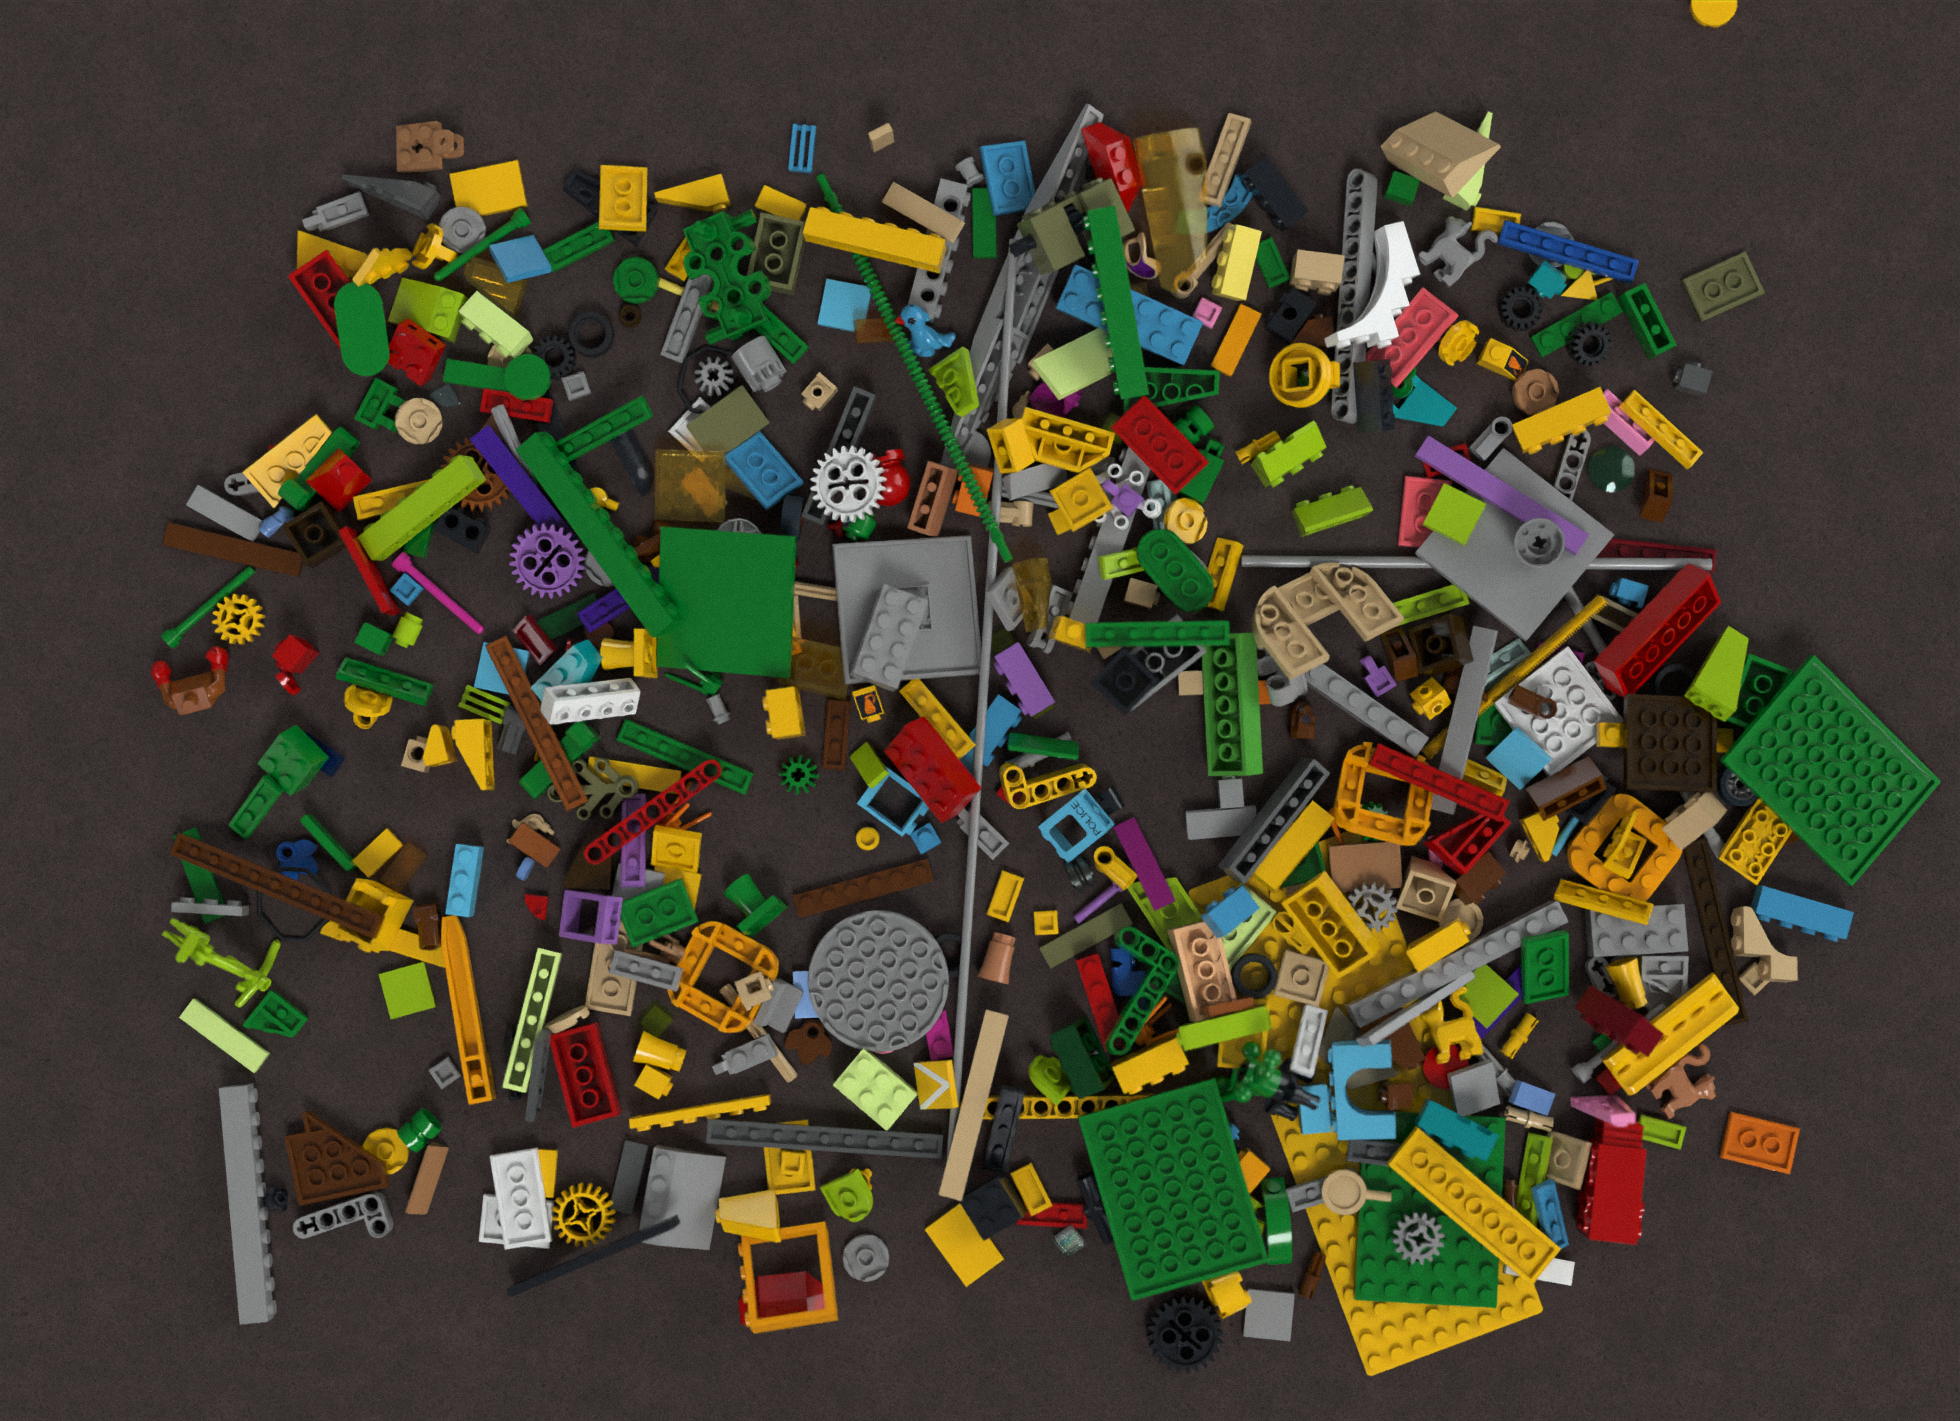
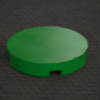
[613,257,660,304]
[504,354,551,401]

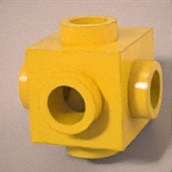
[1410,677,1452,720]

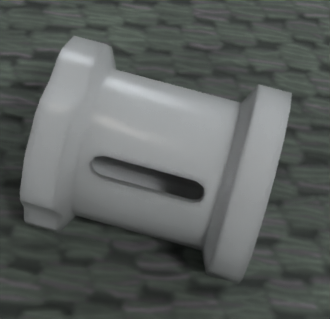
[955,157,984,188]

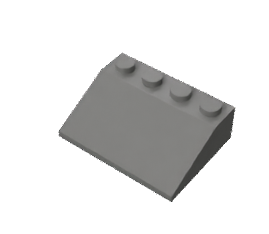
[639,1144,726,1250]

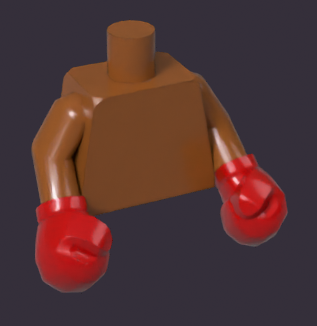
[151,646,229,715]

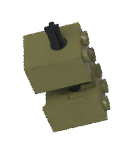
[1009,177,1135,275]

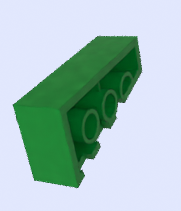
[1123,367,1220,414]

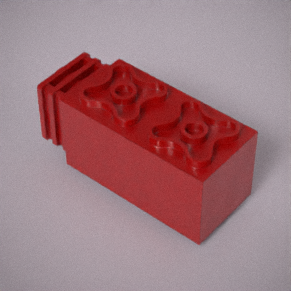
[1576,1117,1647,1245]

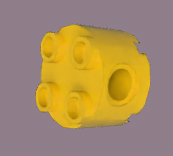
[1202,1271,1252,1319]

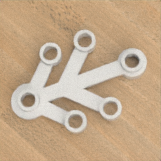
[1095,464,1162,530]

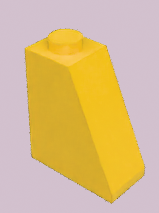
[1406,917,1472,972]
[715,1189,781,1242]

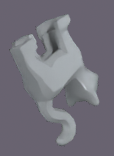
[1418,216,1498,288]

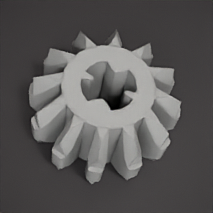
[694,357,734,396]

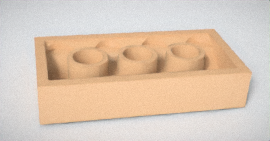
[1167,921,1237,1022]

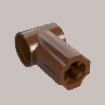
[1507,685,1557,720]
[413,902,442,951]

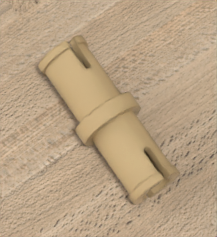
[1503,1105,1554,1132]

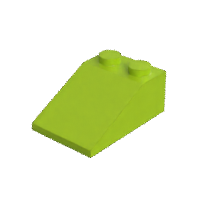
[388,278,469,343]

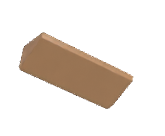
[406,1142,449,1215]

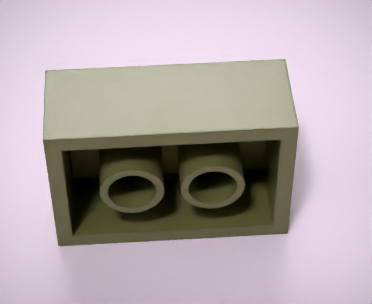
[747,213,806,296]

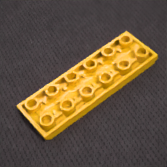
[1718,798,1792,885]
[1601,972,1740,1096]

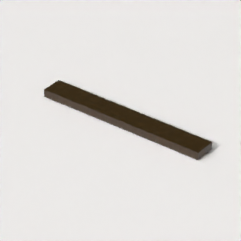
[1683,838,1749,1026]

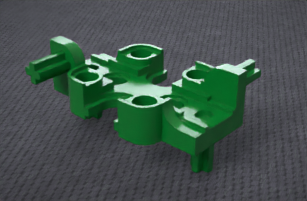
[683,209,772,345]

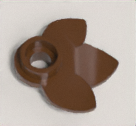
[785,1019,832,1066]

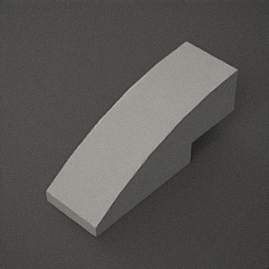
[186,485,263,542]

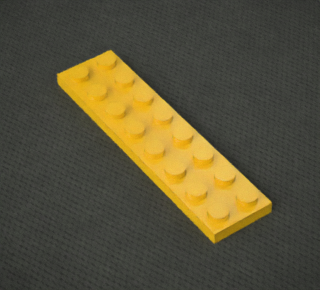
[1386,1127,1561,1286]

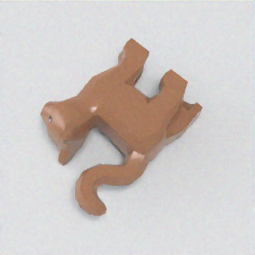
[1646,1044,1716,1119]

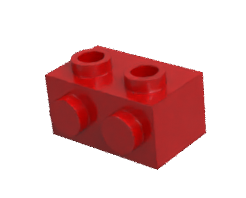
[272,635,320,674]

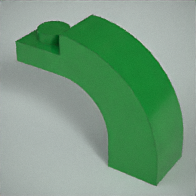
[1260,1177,1292,1265]

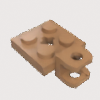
[396,121,464,174]

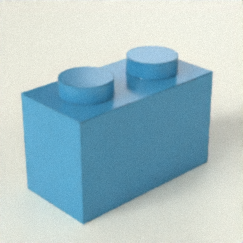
[1201,885,1260,939]

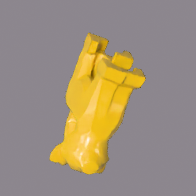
[1420,986,1484,1064]

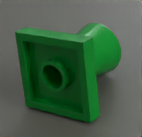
[724,874,788,937]

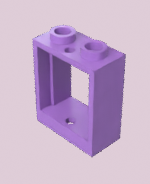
[559,890,623,944]

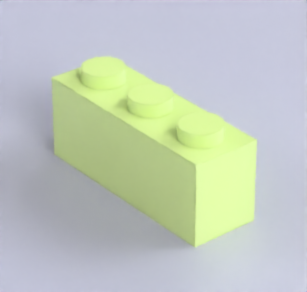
[458,291,533,359]

